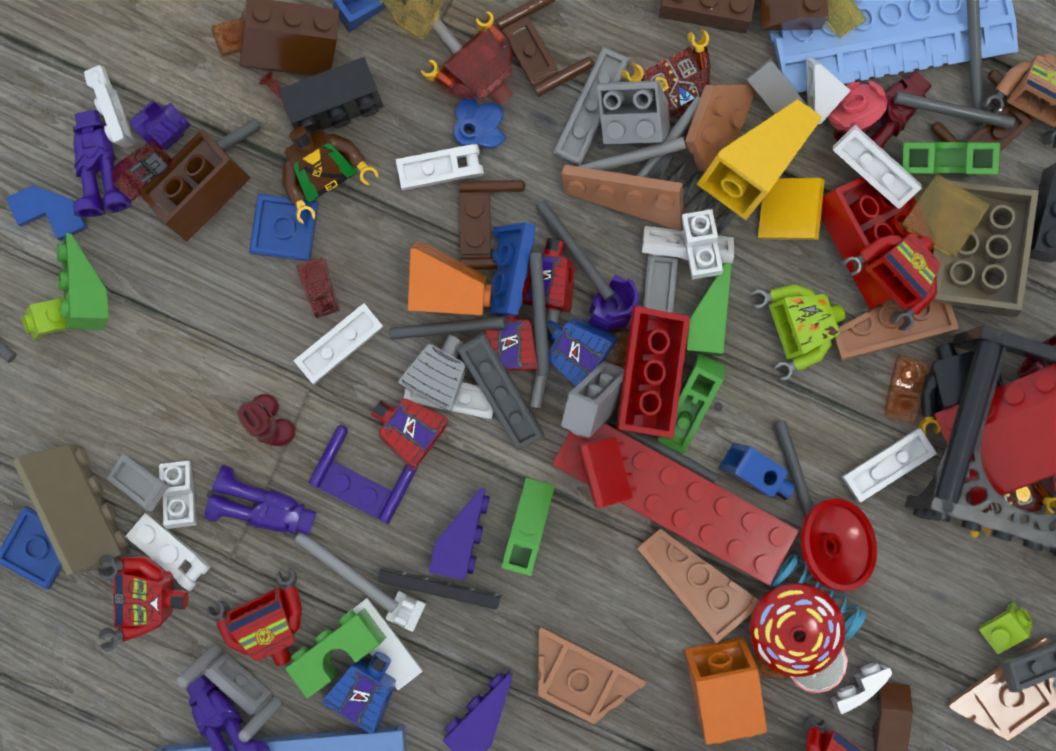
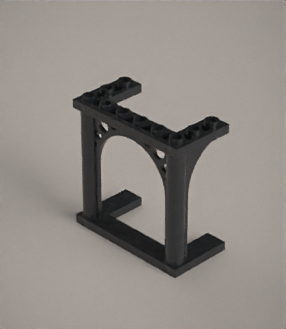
[905,325,1056,556]

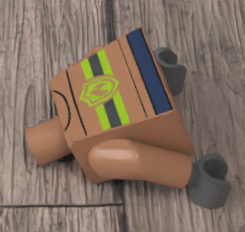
[980,54,1056,148]

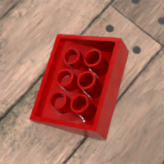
[821,177,935,309]
[934,364,1056,505]

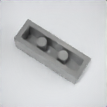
[561,361,624,438]

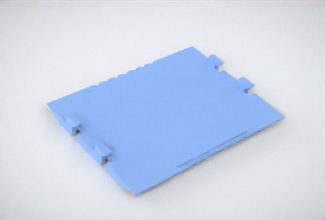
[769,0,1018,93]

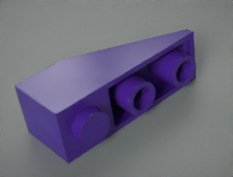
[429,488,490,580]
[443,670,513,751]

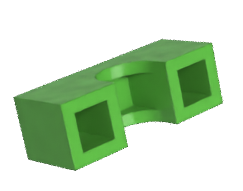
[902,142,1001,174]
[285,608,387,699]

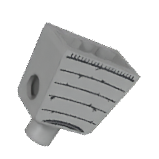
[398,335,467,413]

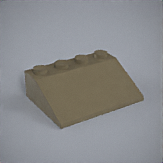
[932,180,1039,317]
[12,444,129,576]

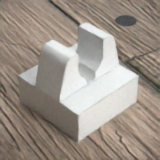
[385,590,427,632]

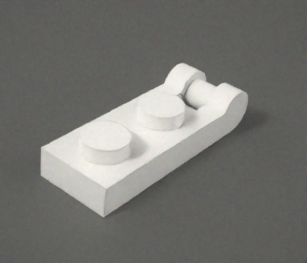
[396,144,484,191]
[125,513,211,591]

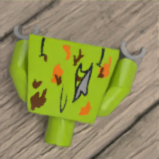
[751,284,845,380]

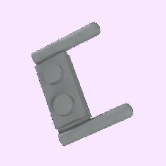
[177,645,281,742]

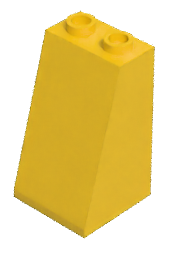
[697,99,822,220]

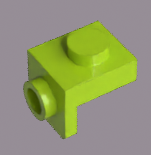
[22,297,67,340]
[979,601,1032,654]

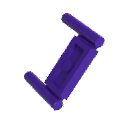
[308,425,418,524]

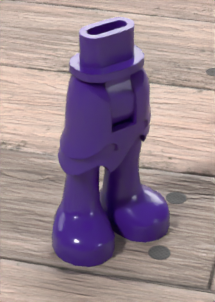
[73,110,132,217]
[204,465,317,535]
[186,675,271,751]

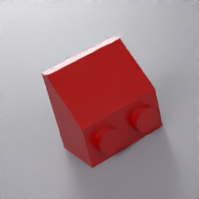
[578,437,636,509]

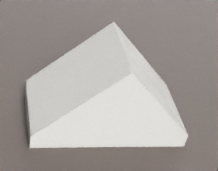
[806,57,851,124]

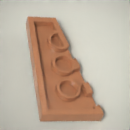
[561,165,684,231]
[833,299,959,361]
[636,528,760,643]

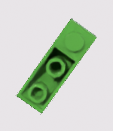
[57,233,109,330]
[501,478,555,576]

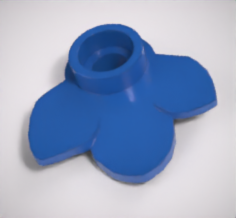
[453,96,506,148]

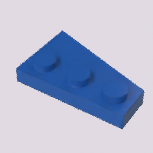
[491,222,536,316]

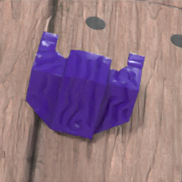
[129,99,191,152]
[588,275,639,332]

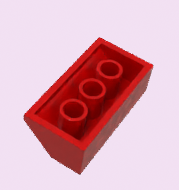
[616,306,690,438]

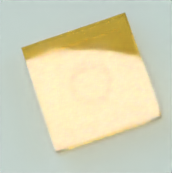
[902,174,990,259]

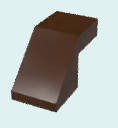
[872,682,913,751]

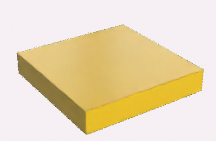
[758,178,825,240]

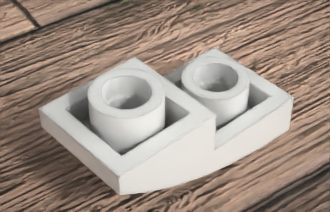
[682,209,723,280]
[159,460,197,529]
[830,662,892,714]

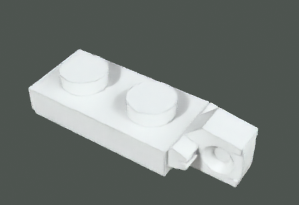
[84,65,135,149]

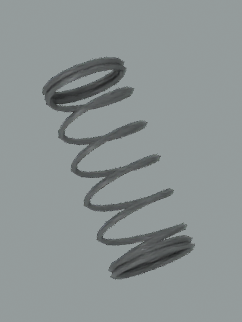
[650,153,736,236]

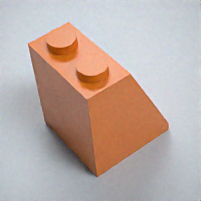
[408,242,492,315]
[684,637,767,745]

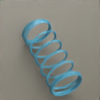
[771,554,866,642]

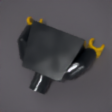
[919,343,1004,435]

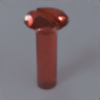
[260,72,282,101]

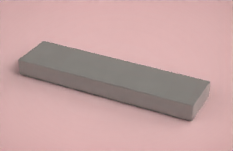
[553,47,630,166]

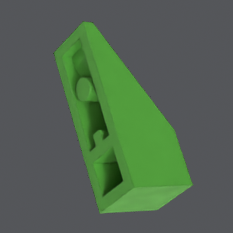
[685,263,732,356]
[657,353,727,454]

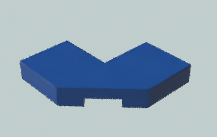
[6,186,88,241]

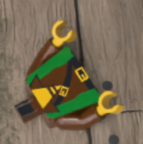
[282,126,378,224]

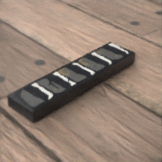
[377,567,501,609]

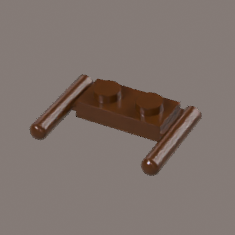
[495,0,594,97]
[931,70,1037,175]
[459,180,525,270]

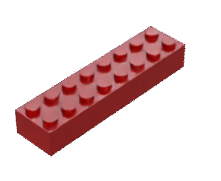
[551,423,799,586]

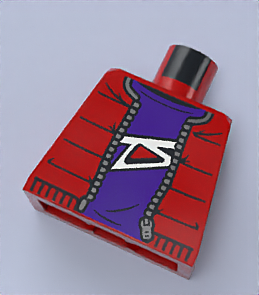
[522,238,575,313]
[485,310,537,371]
[371,398,448,471]

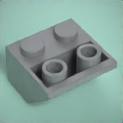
[597,80,670,144]

